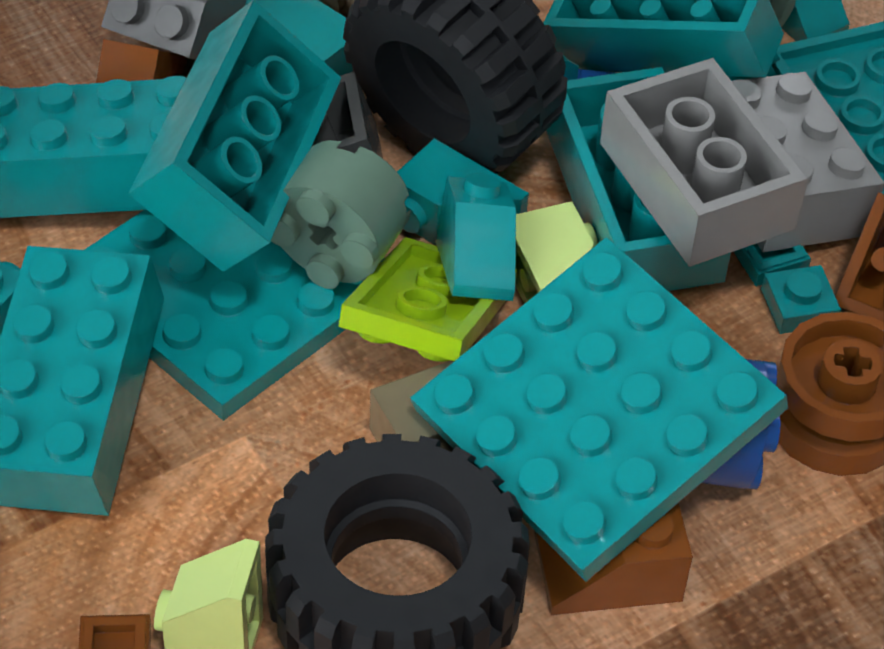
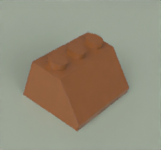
[533,503,693,615]

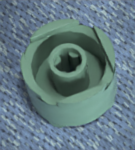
[271,140,411,289]

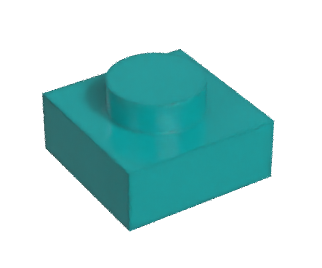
[761,265,841,334]

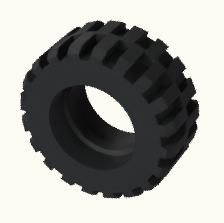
[343,0,568,174]
[265,434,530,649]

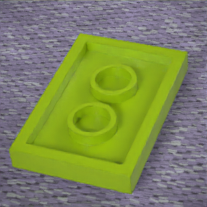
[338,237,518,362]

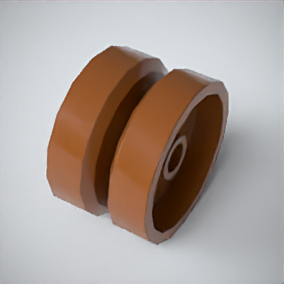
[776,312,884,476]

